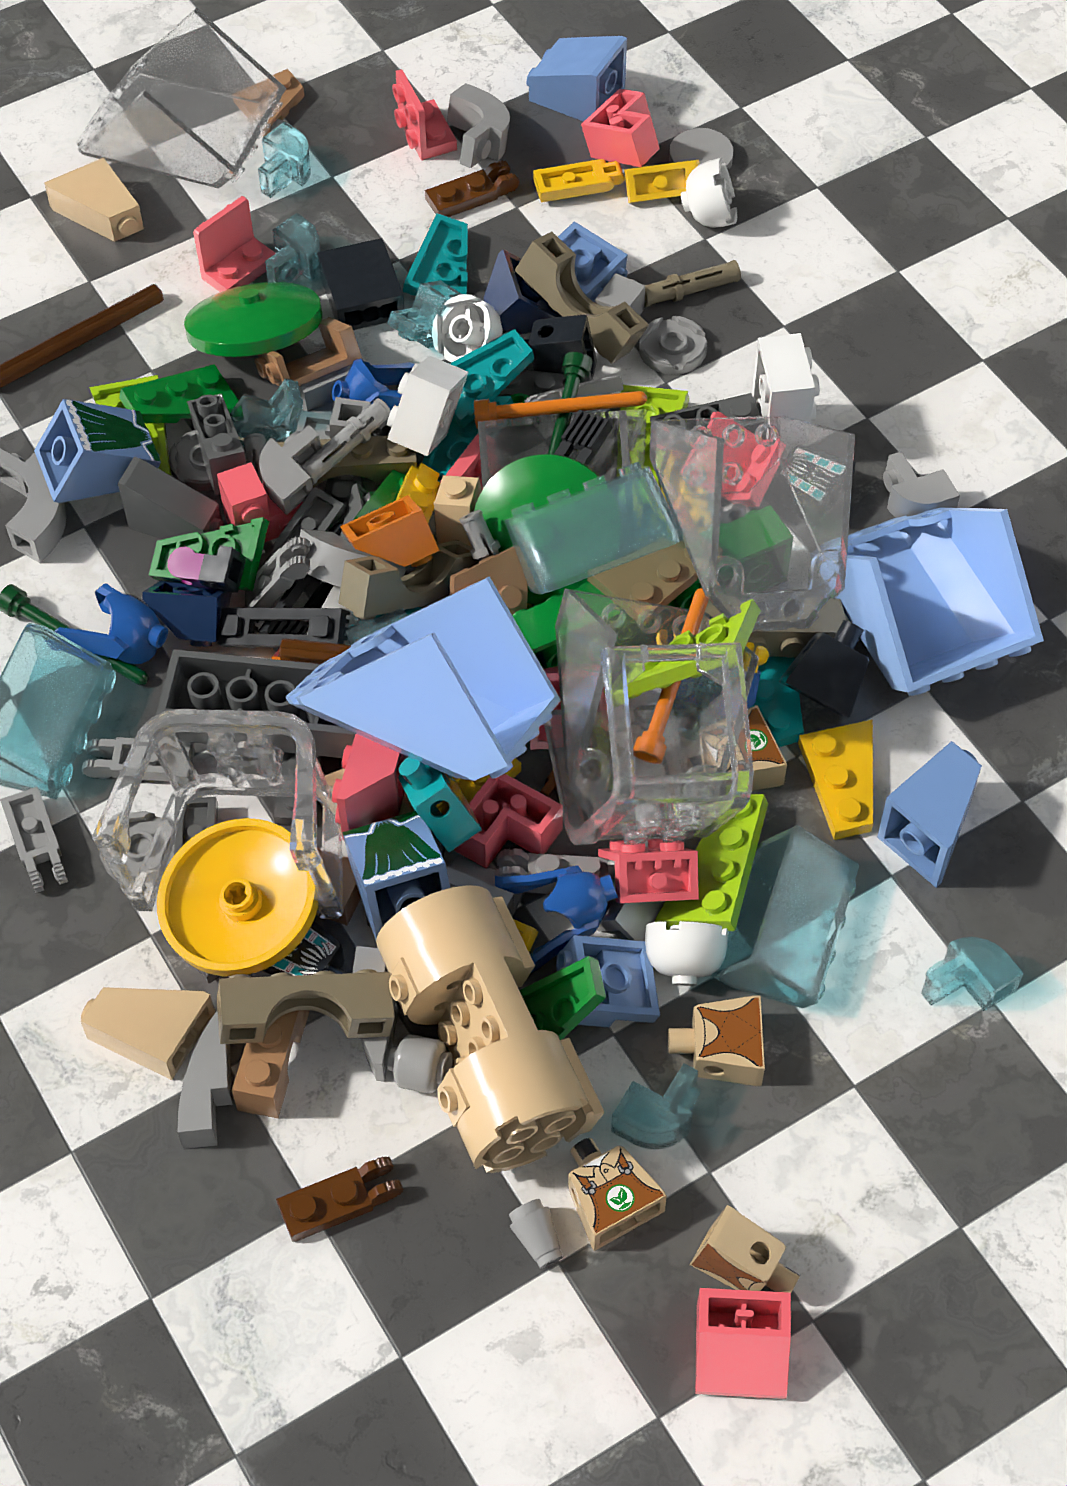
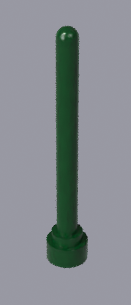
[548,352,593,454]
[0,584,148,685]

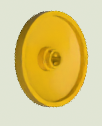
[157,818,320,977]

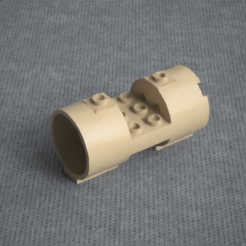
[376,885,604,1173]

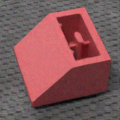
[332,734,406,840]
[695,1288,791,1399]

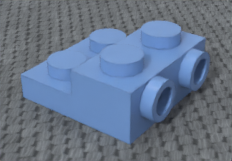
[558,221,628,302]
[556,935,660,1027]

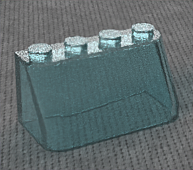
[504,462,683,594]
[0,623,116,800]
[711,825,860,1008]

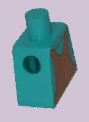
[398,757,482,852]

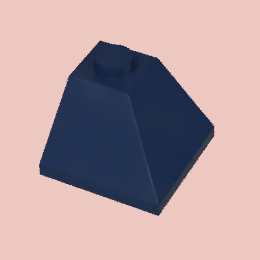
[483,249,562,335]
[142,581,232,647]

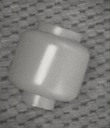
[387,1035,453,1093]

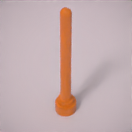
[474,391,647,429]
[632,588,710,764]

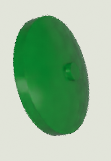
[184,282,323,357]
[474,454,622,605]

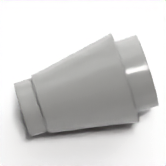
[509,1199,563,1269]

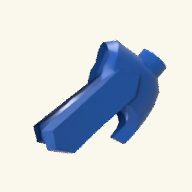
[332,358,415,410]
[49,583,168,664]
[495,865,618,973]

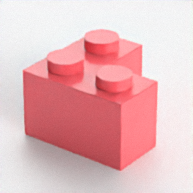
[581,88,660,167]
[217,462,303,543]
[453,774,563,869]

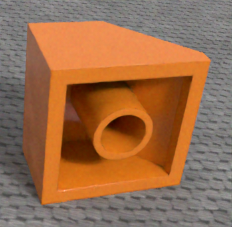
[340,495,440,567]

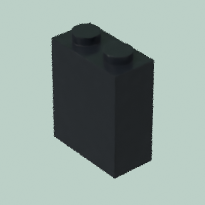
[317,238,405,330]

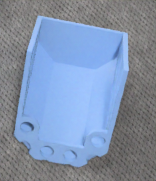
[811,507,1044,696]
[286,576,561,781]

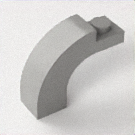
[447,83,510,168]
[0,448,66,563]
[300,529,416,587]

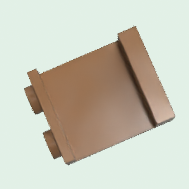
[255,317,363,391]

